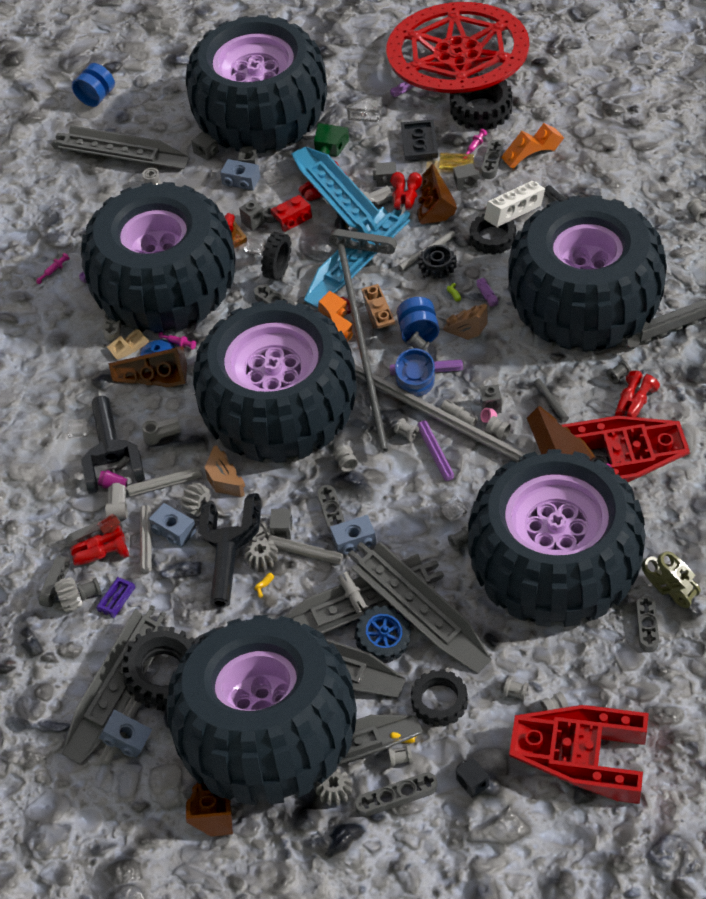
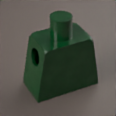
[314,123,349,157]

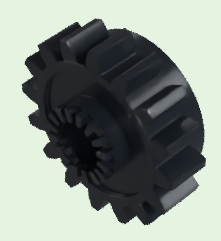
[418,245,457,279]

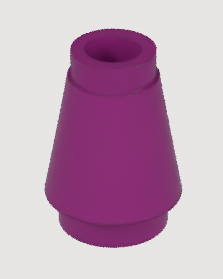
[98,470,128,489]

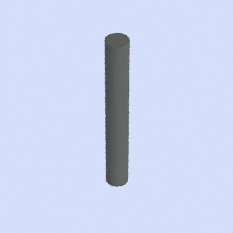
[534,378,569,422]

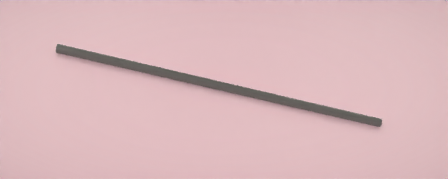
[337,243,388,453]

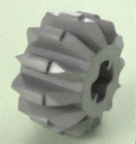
[180,482,211,517]
[244,538,278,572]
[54,577,83,613]
[315,768,352,806]

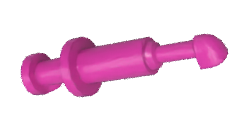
[463,129,487,160]
[36,253,70,284]
[158,332,196,350]

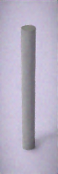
[398,231,456,271]

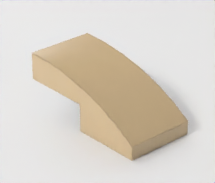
[107,329,149,360]

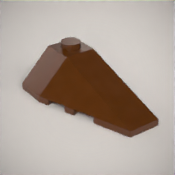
[417,164,457,224]
[108,346,187,387]
[526,406,595,461]
[186,782,233,837]

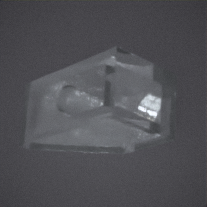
[347,96,383,123]

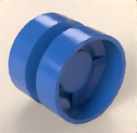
[72,63,115,107]
[396,297,440,343]
[395,348,435,397]

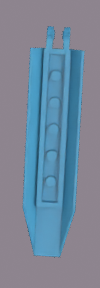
[291,147,379,234]
[304,206,411,308]

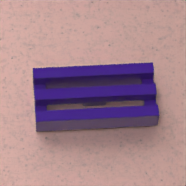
[96,577,136,618]

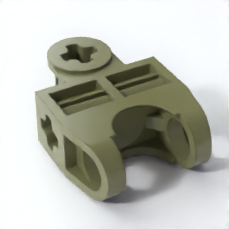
[642,551,701,608]

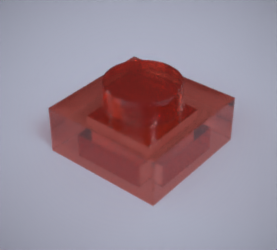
[97,514,121,534]

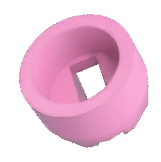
[480,408,497,423]

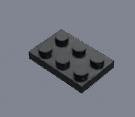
[401,119,438,161]

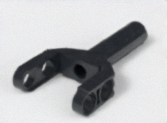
[81,395,145,494]
[198,493,262,607]

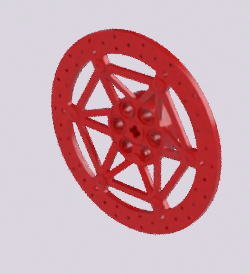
[386,2,529,93]

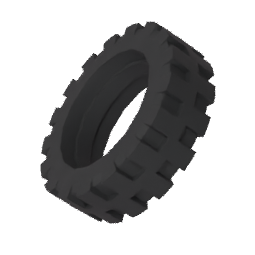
[470,213,516,255]
[261,232,292,280]
[411,669,468,727]

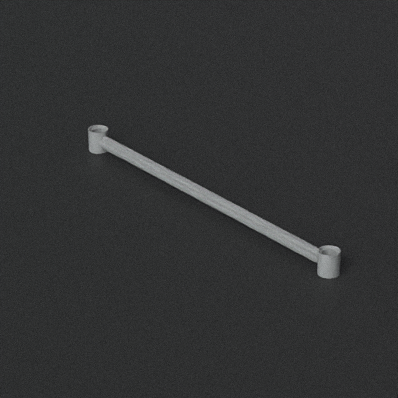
[355,365,541,462]

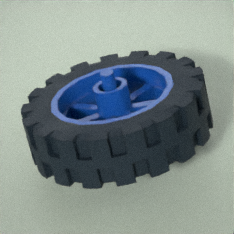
[354,606,411,662]

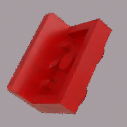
[271,195,312,232]

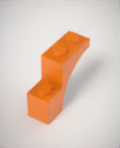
[501,123,564,169]
[318,291,353,342]

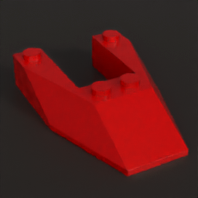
[562,416,690,482]
[509,705,649,804]

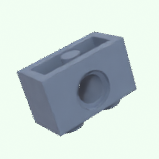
[220,159,261,190]
[149,503,197,547]
[330,515,376,555]
[99,710,152,758]

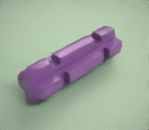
[390,81,415,97]
[477,278,498,307]

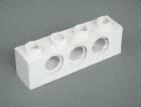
[484,181,545,227]

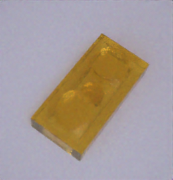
[439,153,474,170]

